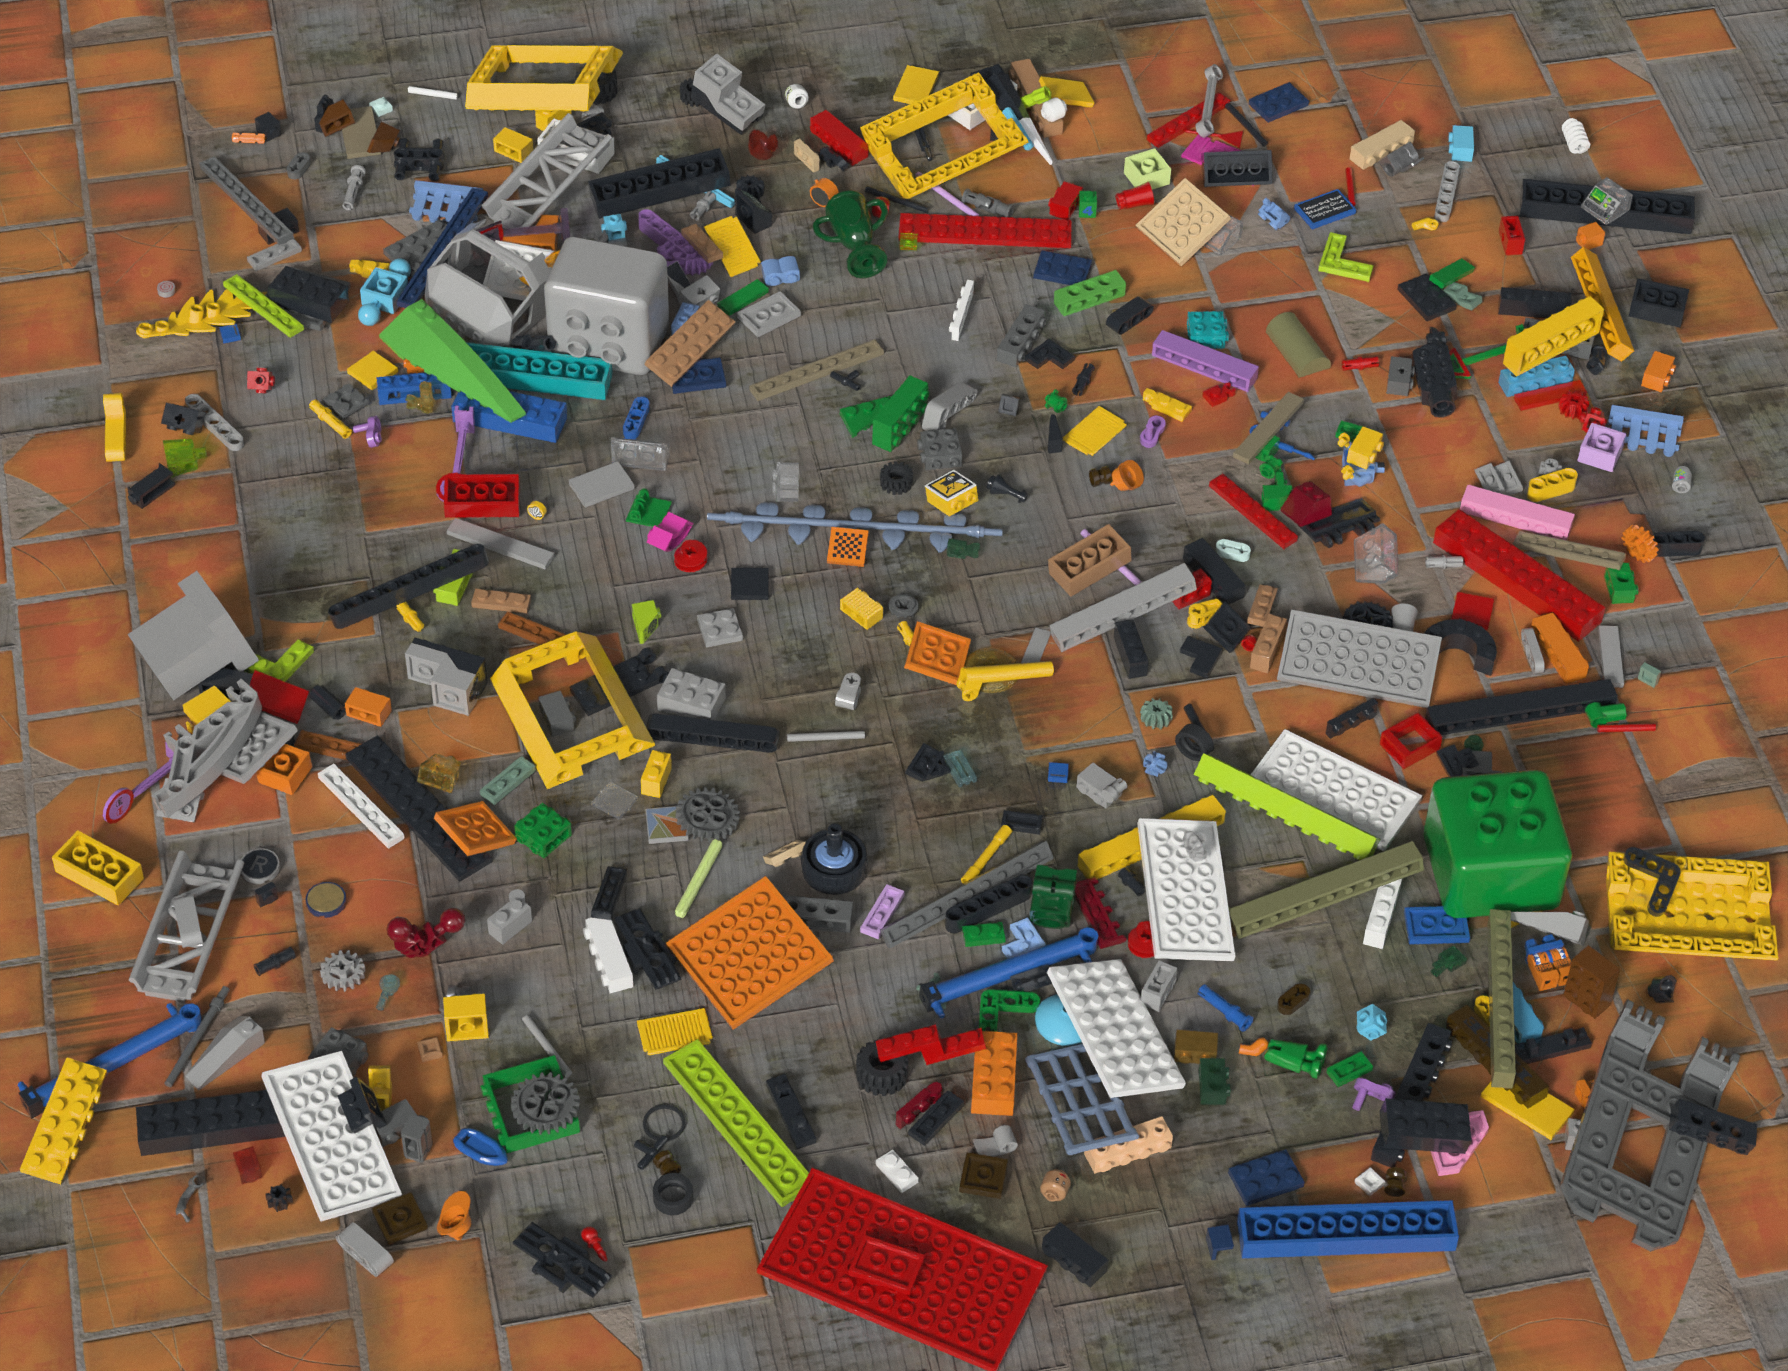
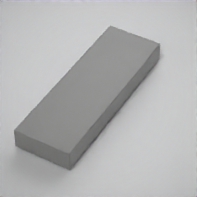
[247,239,302,271]

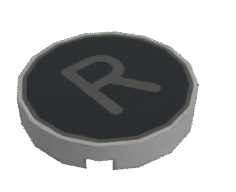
[241,848,280,884]

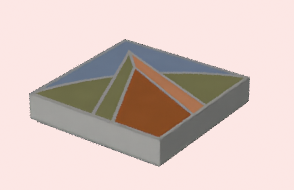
[645,806,688,844]

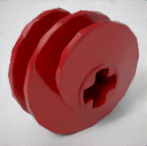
[674,539,708,573]
[1128,921,1154,958]

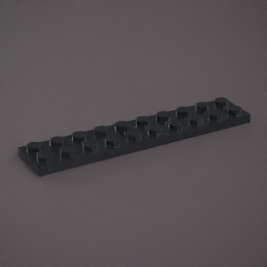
[345,735,492,882]

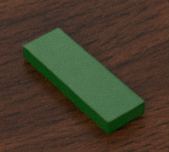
[1429,258,1475,289]
[717,279,769,316]

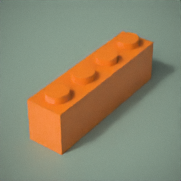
[1531,612,1589,684]

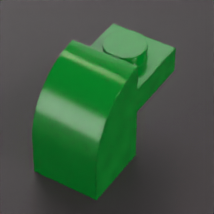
[1261,472,1292,511]

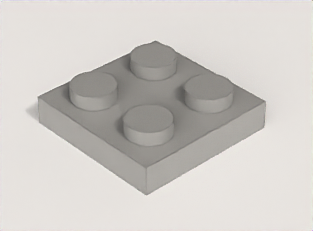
[697,608,743,648]

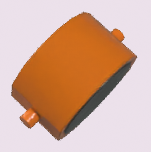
[810,178,839,207]

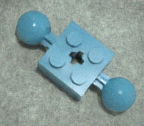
[358,258,411,326]

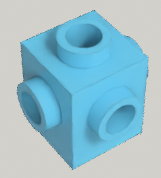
[601,214,627,241]
[1357,1004,1387,1041]

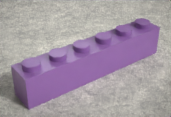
[1152,330,1259,392]

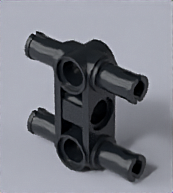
[394,138,444,181]

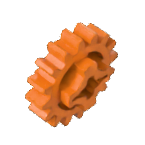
[1621,524,1659,563]

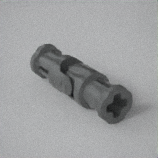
[962,188,1014,217]

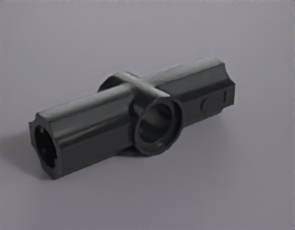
[511,334,556,352]

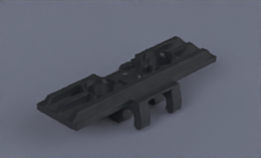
[614,908,681,990]
[513,1222,612,1298]

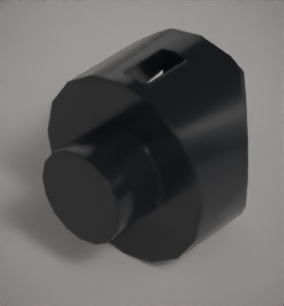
[1647,975,1677,1004]

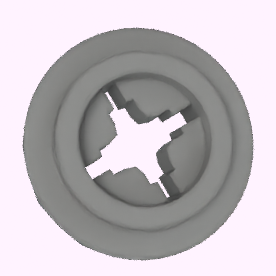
[1183,831,1205,862]

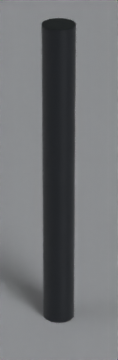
[1225,103,1268,147]
[865,186,929,213]

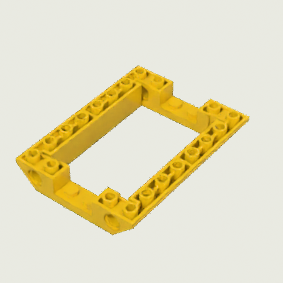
[465,45,623,111]
[860,72,1028,199]
[490,631,655,789]

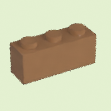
[1250,614,1287,673]

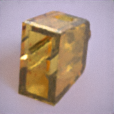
[417,754,461,793]

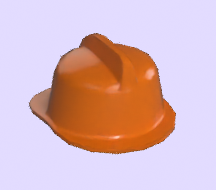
[1110,460,1144,491]
[437,1191,472,1241]

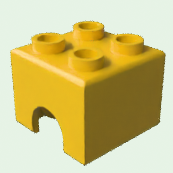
[183,686,231,734]

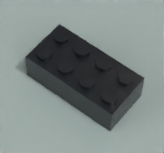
[268,266,349,323]
[1379,1098,1472,1154]

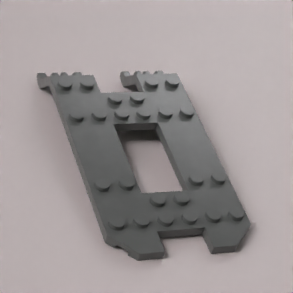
[1560,999,1740,1252]

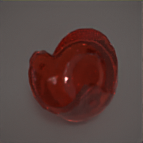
[748,130,778,160]

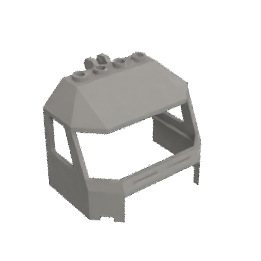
[425,219,552,346]

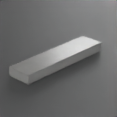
[1598,625,1624,688]

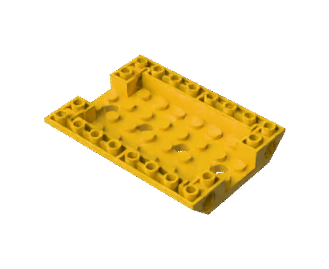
[1606,852,1778,960]

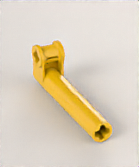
[956,661,1054,701]

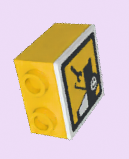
[925,470,978,517]

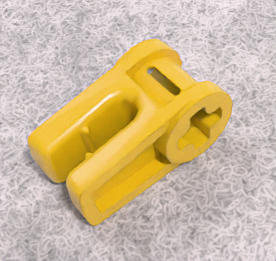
[1187,599,1222,629]

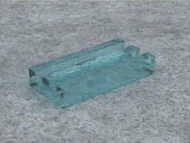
[943,750,977,787]

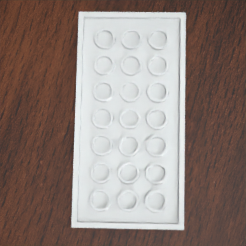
[1251,730,1422,851]
[1137,818,1235,961]
[1047,959,1186,1098]
[261,1051,402,1222]

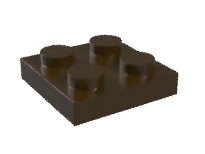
[959,1152,1008,1199]
[371,1192,428,1245]

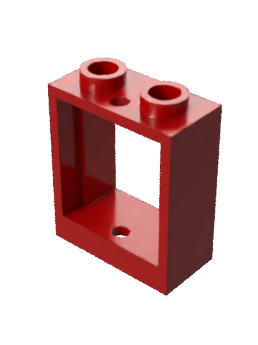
[1380,713,1442,769]

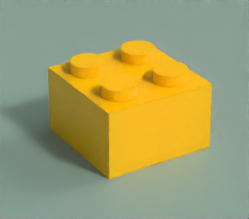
[443,994,489,1042]

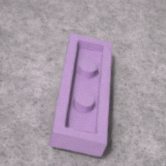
[860,884,905,939]

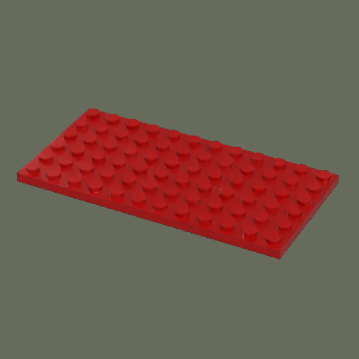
[757,1168,1048,1371]

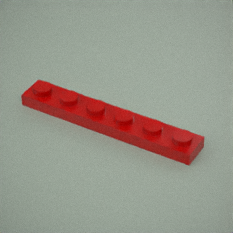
[1147,92,1230,148]
[1209,473,1298,549]

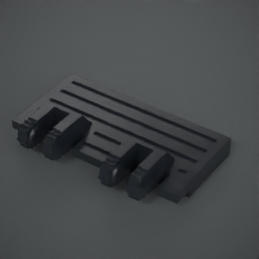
[1298,498,1380,548]

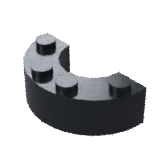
[1424,619,1497,676]

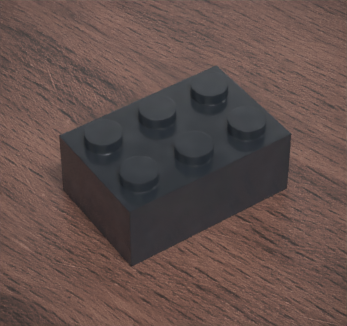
[1628,278,1690,328]

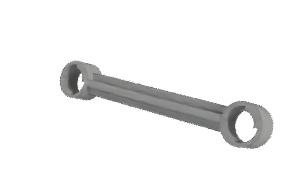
[1196,64,1223,138]

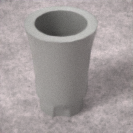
[1391,604,1418,632]

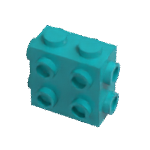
[1186,311,1229,349]

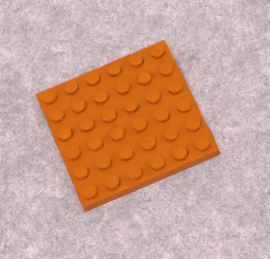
[666,876,834,1030]

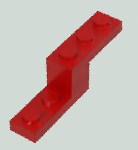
[876,1024,987,1065]

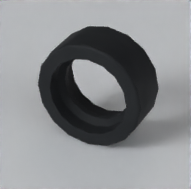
[1175,724,1214,761]
[653,1173,693,1215]

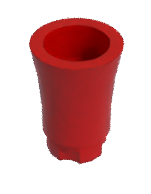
[1115,182,1154,210]

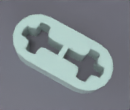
[1215,539,1251,562]

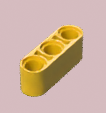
[1527,468,1578,502]

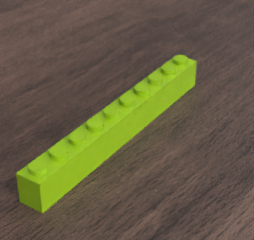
[1193,753,1381,860]

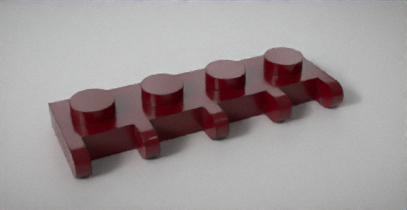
[1075,877,1127,949]

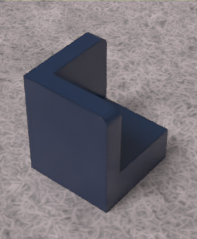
[1206,1225,1234,1260]

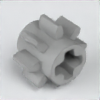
[1538,458,1562,475]

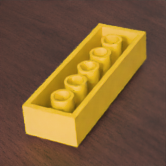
[1503,296,1604,377]

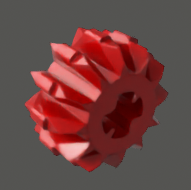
[1558,390,1590,420]

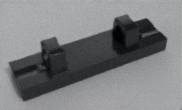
[1515,1027,1592,1064]
[766,1074,816,1149]

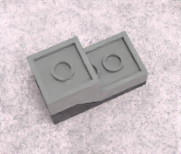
[690,54,765,135]
[405,638,488,716]

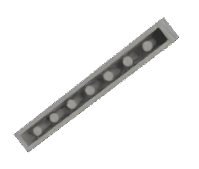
[1049,563,1197,652]

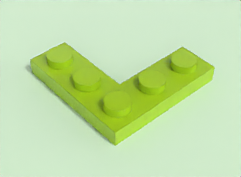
[1318,232,1374,282]
[233,639,314,682]

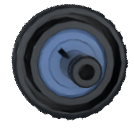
[801,824,868,895]

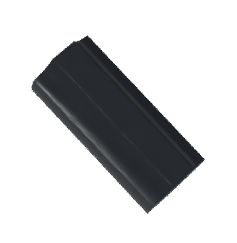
[309,685,346,720]

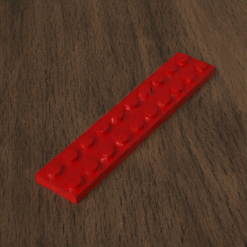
[899,213,1072,248]

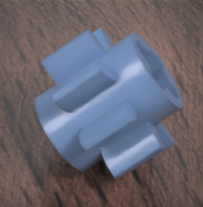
[1143,751,1167,777]

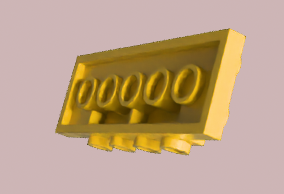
[20,1057,107,1185]

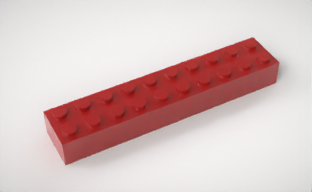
[1433,509,1606,642]

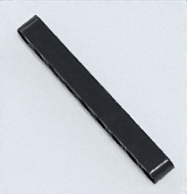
[328,544,489,629]

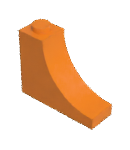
[503,215,559,251]

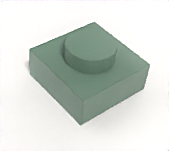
[1638,662,1661,688]

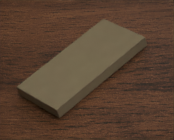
[342,106,381,159]

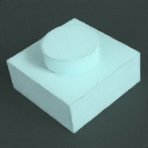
[369,97,393,117]

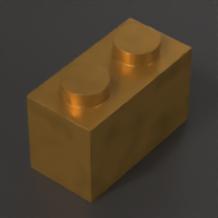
[1174,1030,1218,1065]

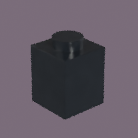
[254,111,282,142]

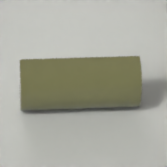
[1266,312,1331,378]

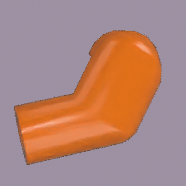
[1239,1037,1268,1056]

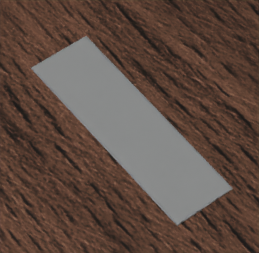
[1021,627,1051,663]

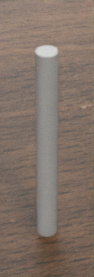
[787,731,865,742]
[522,1015,572,1078]

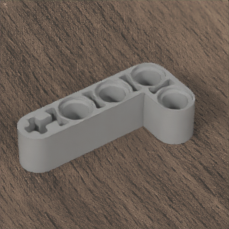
[922,382,978,431]

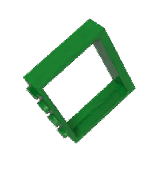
[480,1055,580,1153]

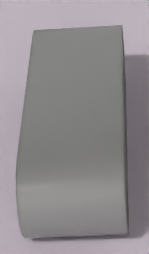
[173,895,203,948]
[336,1222,394,1277]

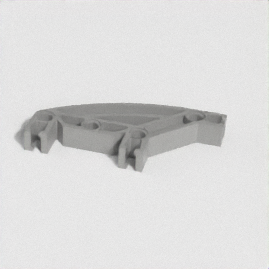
[151,679,262,818]

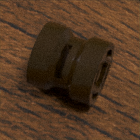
[1089,466,1112,487]
[653,1150,681,1176]
[1384,1167,1408,1197]

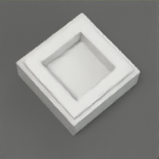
[1355,1167,1385,1197]

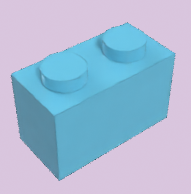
[1448,125,1474,162]

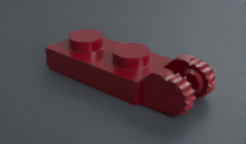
[896,1082,942,1129]

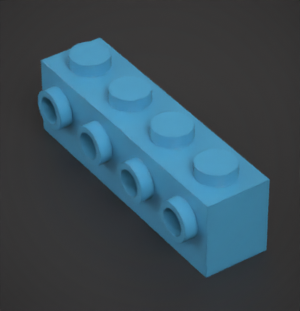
[1498,356,1575,397]

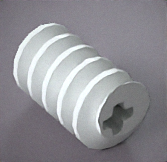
[1562,118,1590,154]

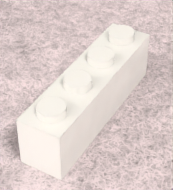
[1363,879,1402,949]
[583,918,633,993]

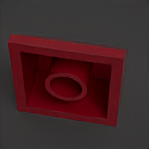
[1281,481,1332,527]

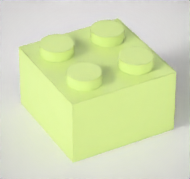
[1124,148,1171,190]

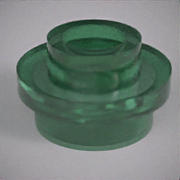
[1464,735,1484,751]

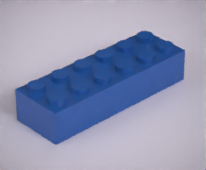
[451,391,567,443]

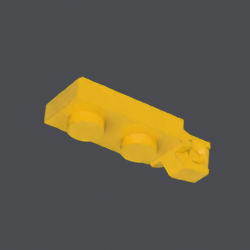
[349,260,390,278]
[1143,388,1192,422]

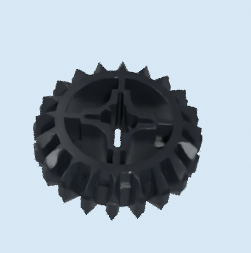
[1342,600,1393,628]

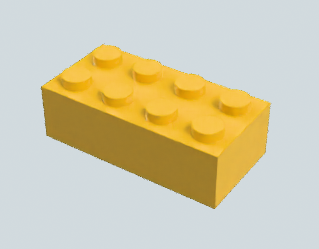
[52,830,144,906]

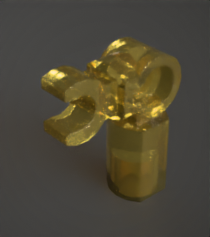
[405,381,436,414]

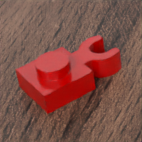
[1202,382,1236,407]

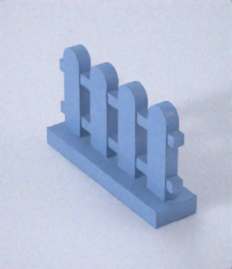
[409,180,483,224]
[1608,405,1684,457]

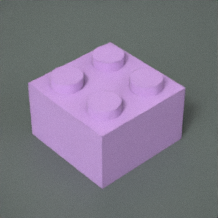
[1578,423,1626,472]

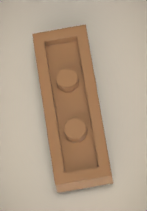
[681,224,723,264]
[1247,584,1278,627]
[471,589,531,614]

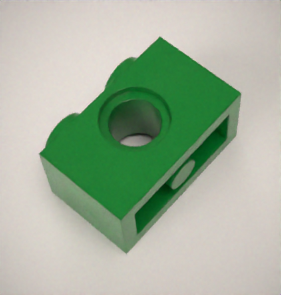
[1604,563,1638,604]

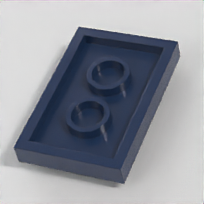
[1249,82,1309,123]
[1033,250,1092,285]
[672,358,726,394]
[1228,1149,1305,1206]

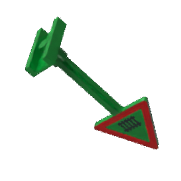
[1449,324,1524,379]

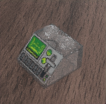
[1581,177,1633,225]

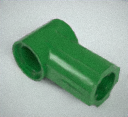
[1585,702,1627,728]

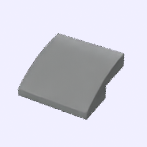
[1474,461,1523,495]

